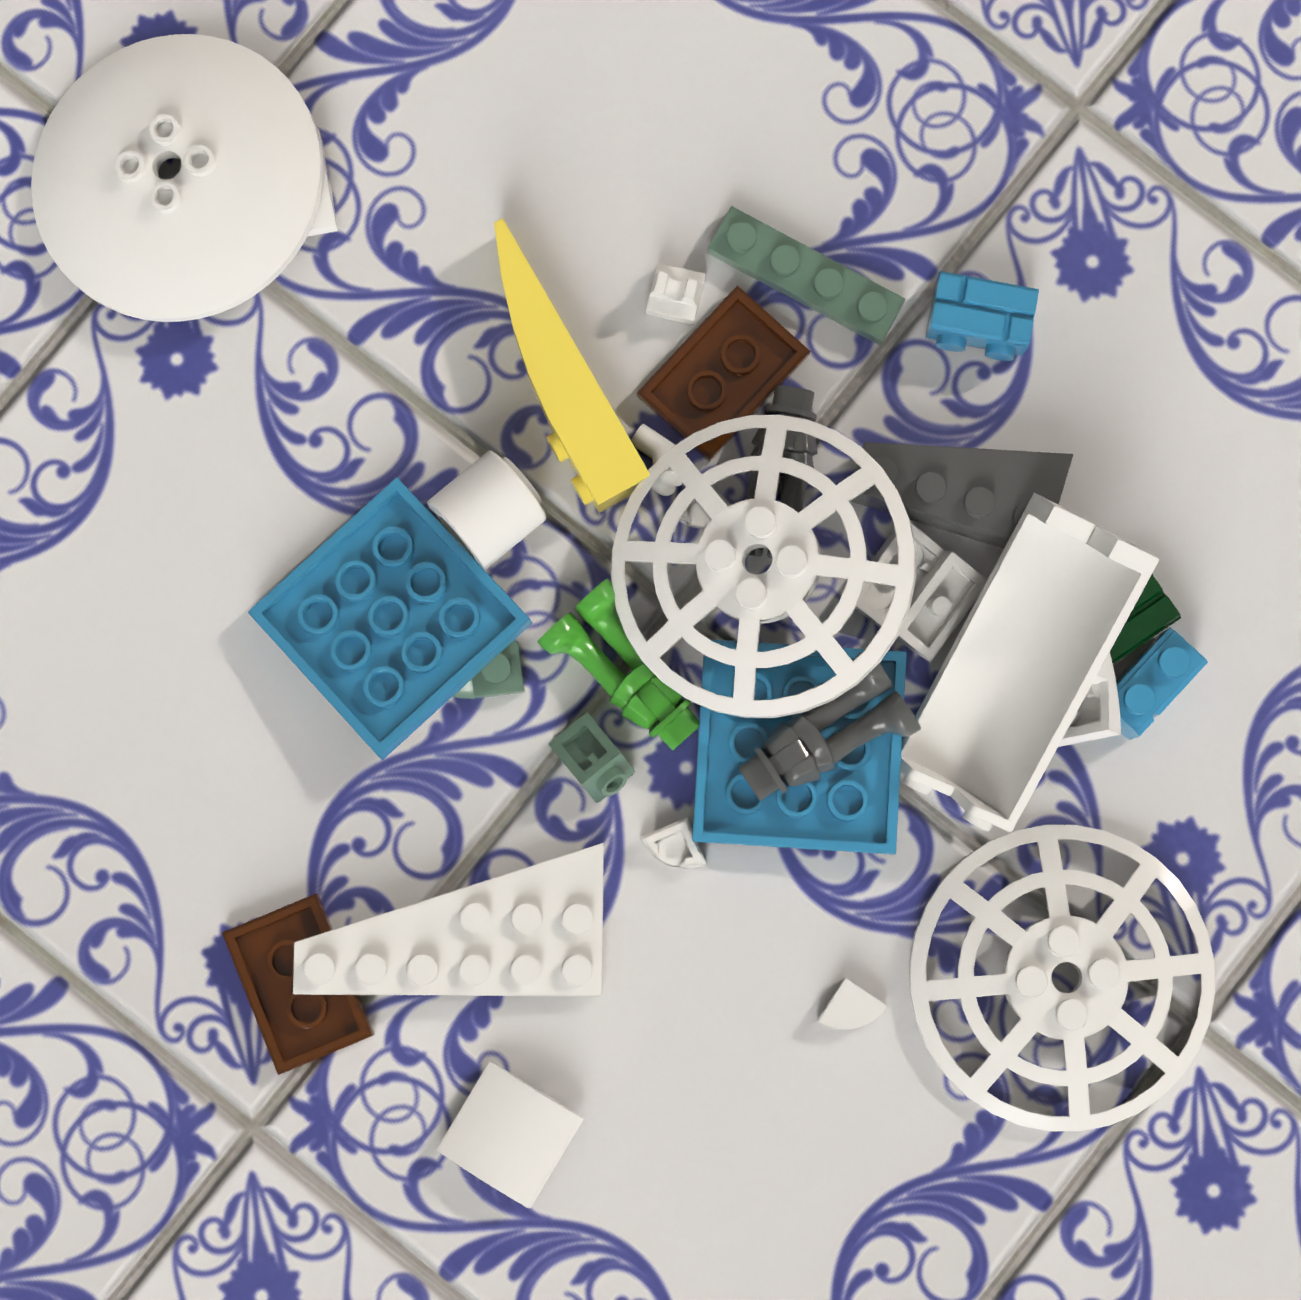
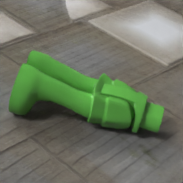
[537,578,700,751]

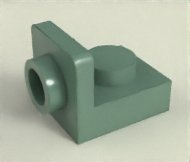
[548,712,635,803]

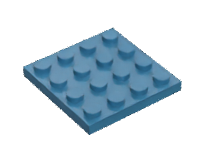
[248,477,532,760]
[692,639,907,855]

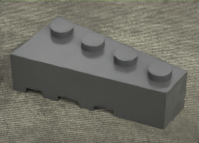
[851,442,1074,549]

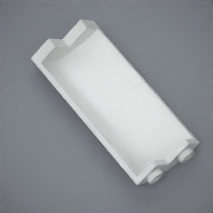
[900,493,1160,832]

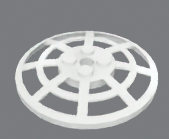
[611,415,916,718]
[909,825,1215,1131]

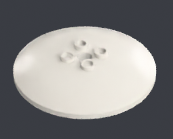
[31,34,324,322]

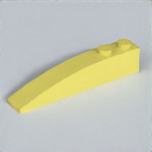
[494,218,650,513]

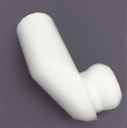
[631,424,682,496]

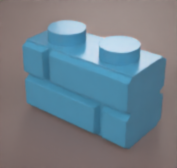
[925,271,1039,361]
[1116,627,1208,740]

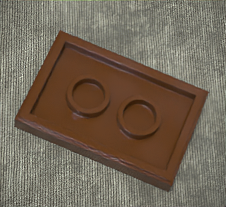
[637,285,811,462]
[222,893,375,1075]

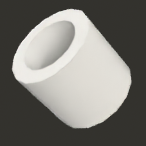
[427,451,546,570]

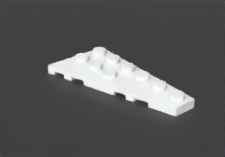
[293,843,604,996]

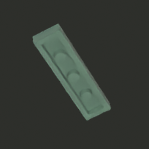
[707,206,905,346]

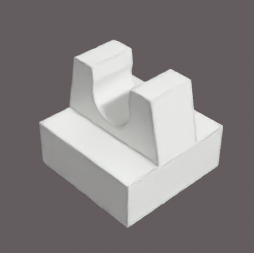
[646,262,706,326]

